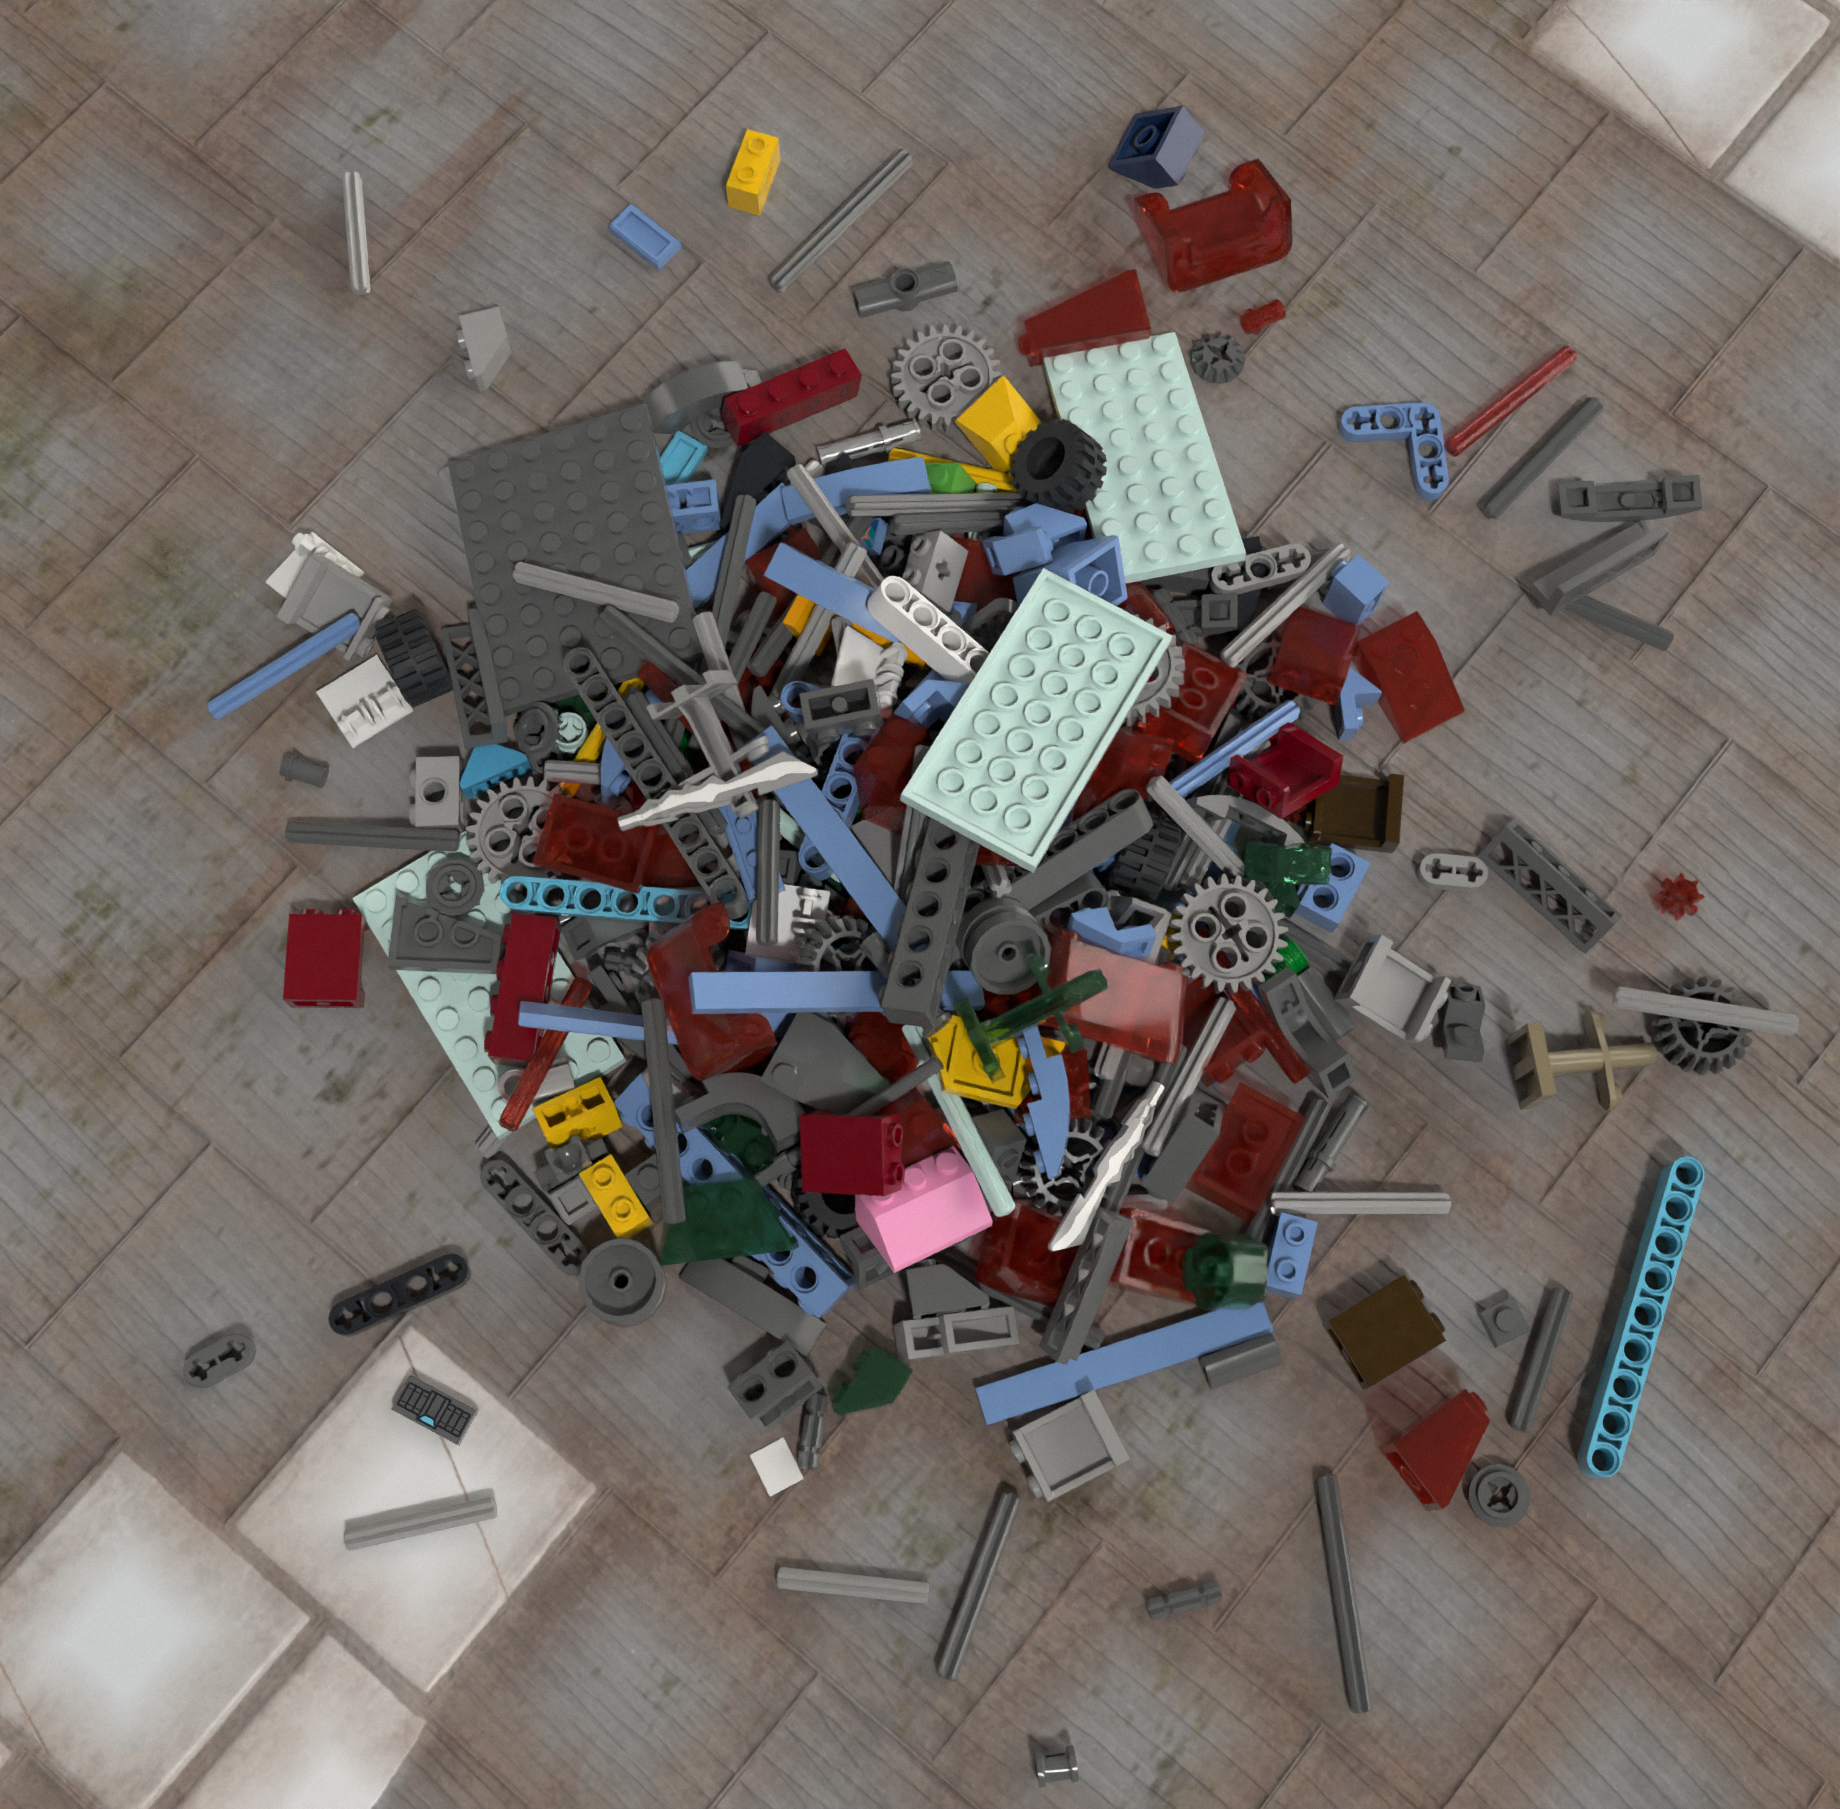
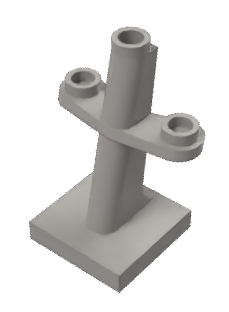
[646,670,770,819]

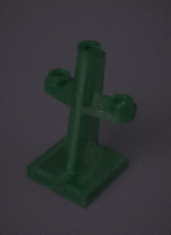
[954,953,1110,1083]

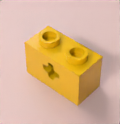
[726,129,781,216]
[532,1077,622,1149]
[579,1154,654,1239]

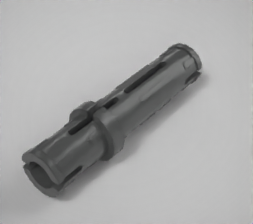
[1292,1094,1369,1192]

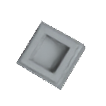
[548,1175,599,1228]

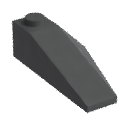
[760,1012,915,1131]

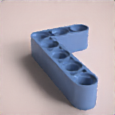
[781,681,886,881]

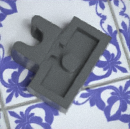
[534,1135,610,1192]

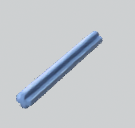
[207,613,362,719]
[1169,700,1300,798]

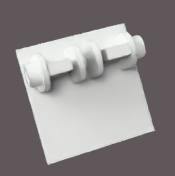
[265,532,364,599]
[831,626,908,721]
[316,655,414,748]
[745,884,830,962]

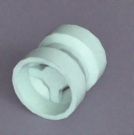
[556,712,590,757]

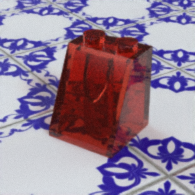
[853,714,934,845]
[1379,1388,1490,1511]

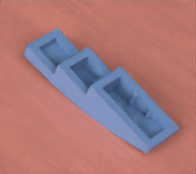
[781,457,931,525]
[764,543,901,643]

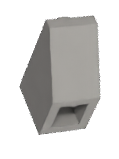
[456,306,512,392]

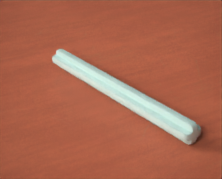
[902,1025,1015,1217]

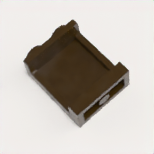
[1303,773,1404,853]
[1322,1275,1446,1390]

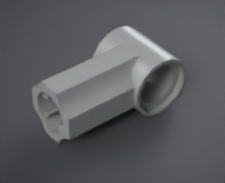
[498,1057,575,1109]

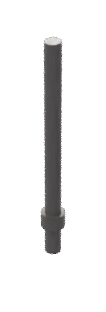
[751,1055,944,1189]

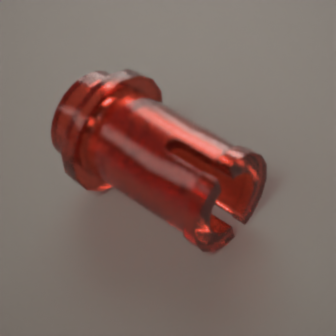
[1240,299,1286,335]

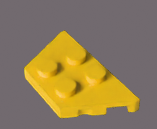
[927,1015,1065,1109]

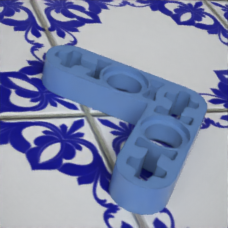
[1339,402,1449,501]

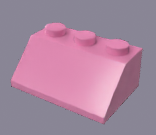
[855,1146,993,1273]

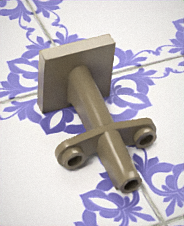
[1506,1010,1657,1111]

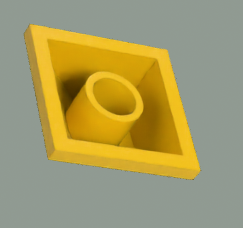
[954,375,1041,472]

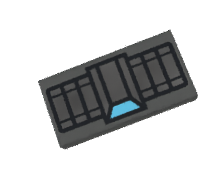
[391,1375,478,1446]

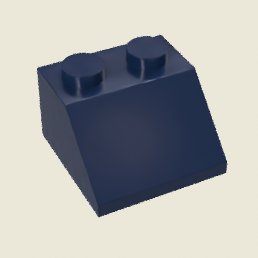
[1108,105,1205,189]

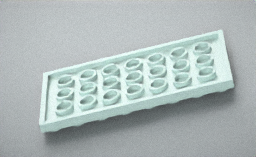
[1043,332,1246,583]
[900,568,1173,873]
[353,831,627,1140]

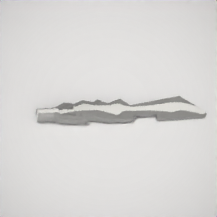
[618,751,818,831]
[1048,1081,1165,1251]

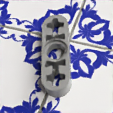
[1210,544,1311,594]

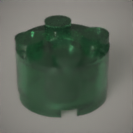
[1182,1233,1268,1310]

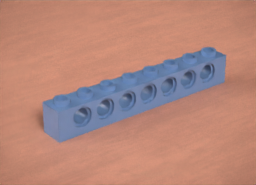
[614,1071,856,1319]

